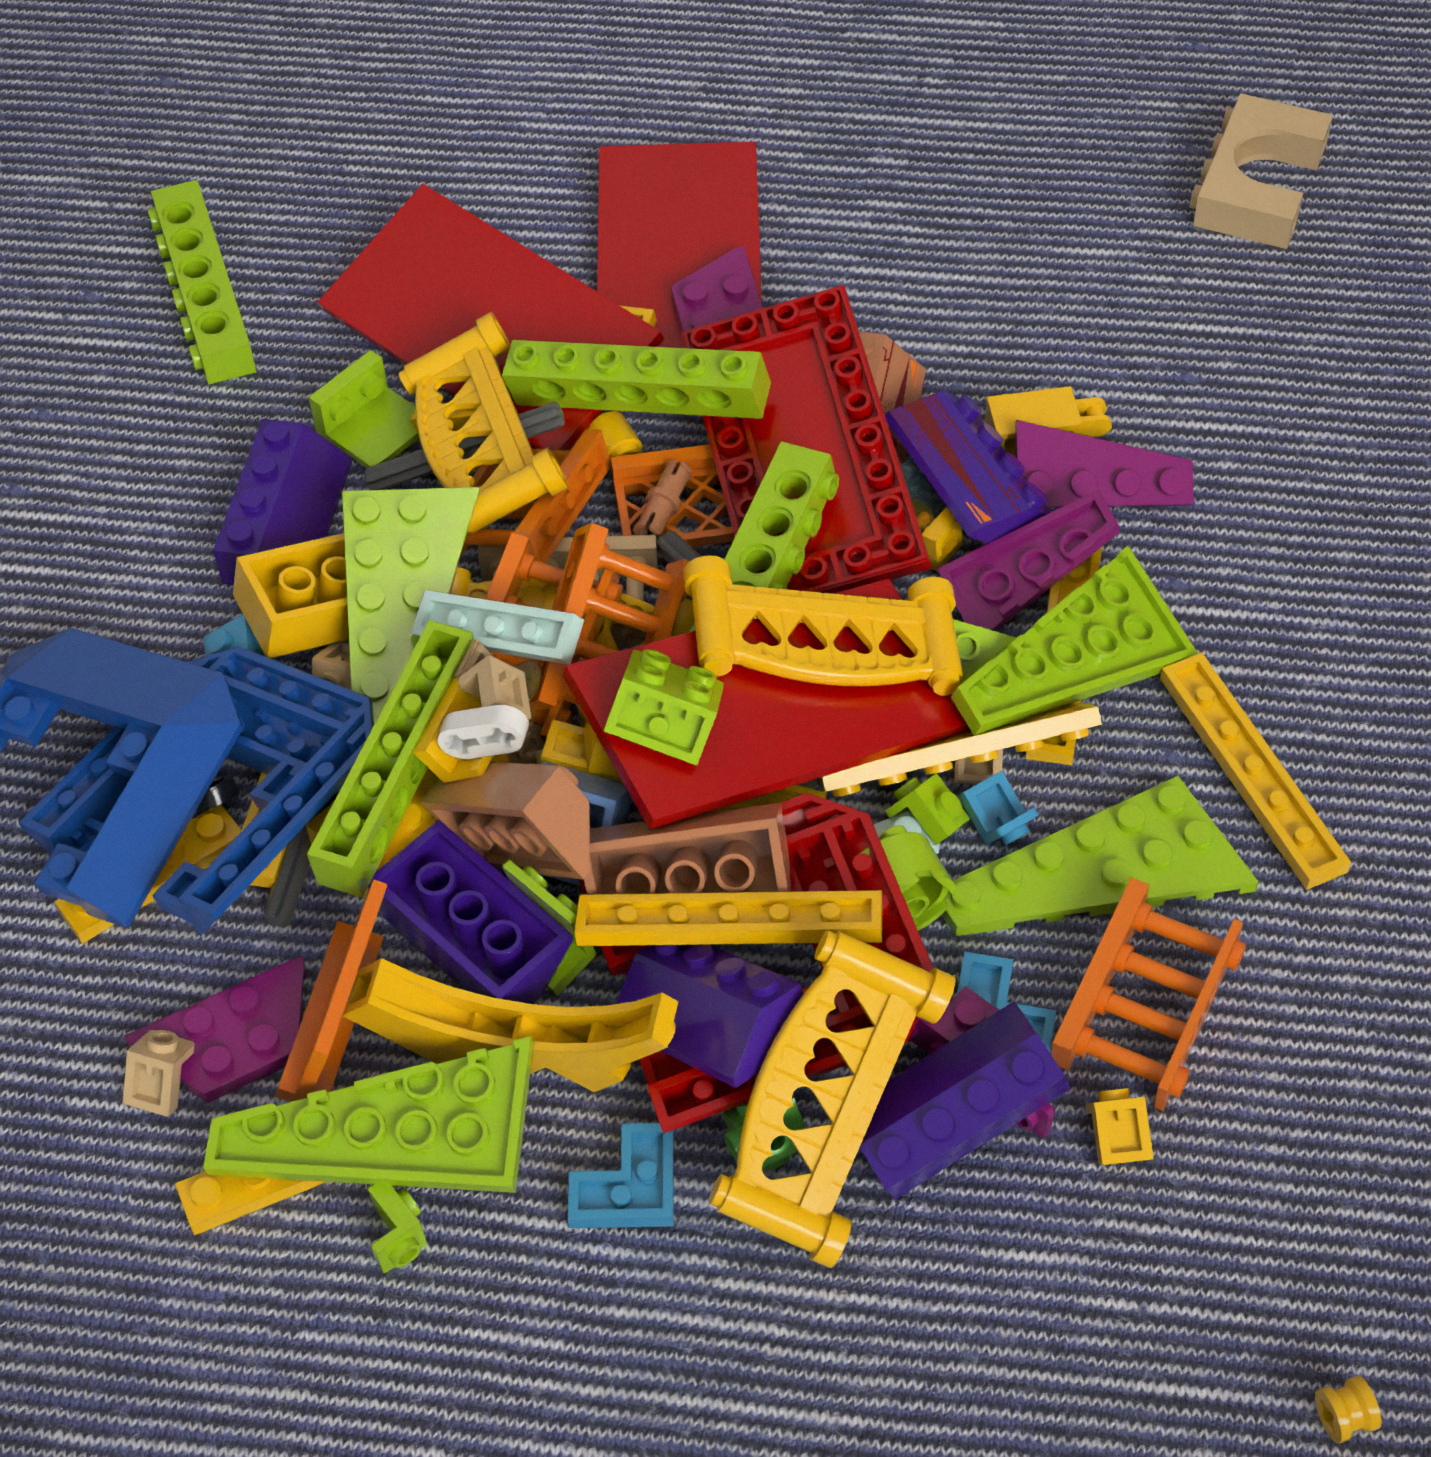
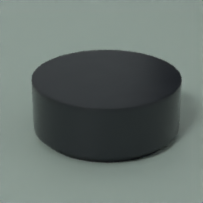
[196,776,240,813]

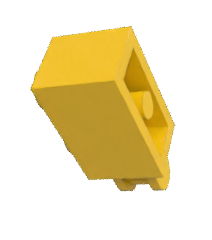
[985,386,1112,457]

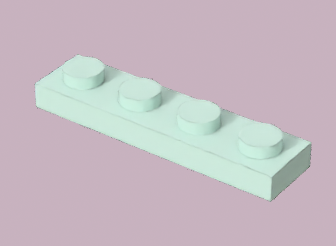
[411,590,584,665]

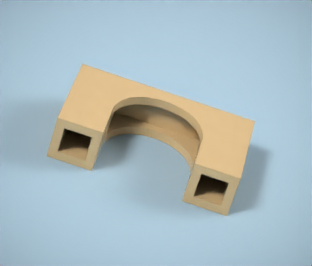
[1189,93,1333,249]

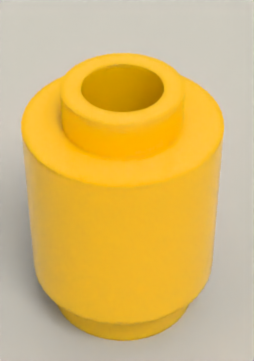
[588,411,643,470]

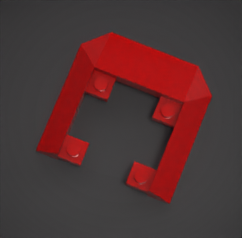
[578,793,933,1134]

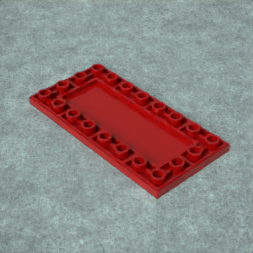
[597,141,762,348]
[317,184,664,450]
[680,285,932,594]
[563,579,971,830]

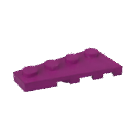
[1015,420,1194,508]
[937,489,1120,631]

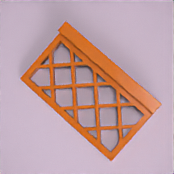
[611,444,735,552]
[274,879,388,1102]

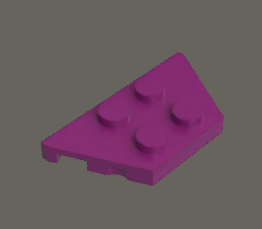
[671,246,763,332]
[124,956,307,1103]

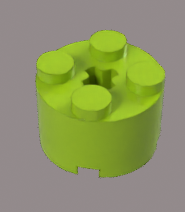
[860,825,956,931]

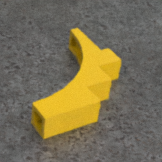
[342,958,679,1092]

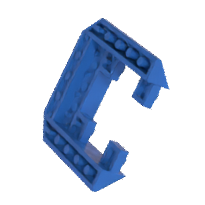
[0,628,243,929]
[19,647,374,937]

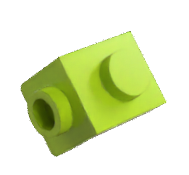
[885,773,970,845]
[368,1184,427,1273]

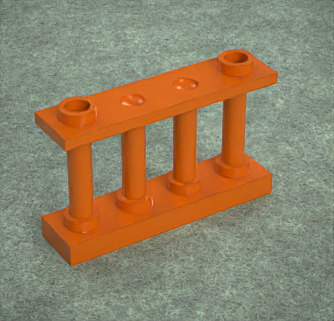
[459,429,611,564]
[527,523,690,710]
[485,532,623,744]
[1051,877,1247,1111]

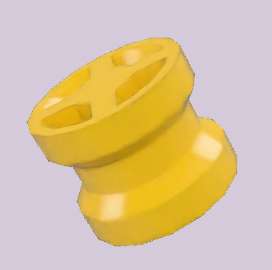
[1315,1375,1382,1444]

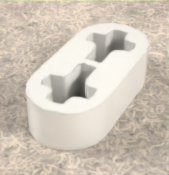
[437,705,529,759]

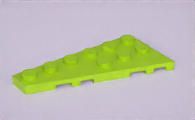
[342,487,480,724]
[951,546,1198,736]
[942,776,1259,936]
[203,1036,534,1193]

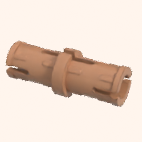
[633,460,692,539]

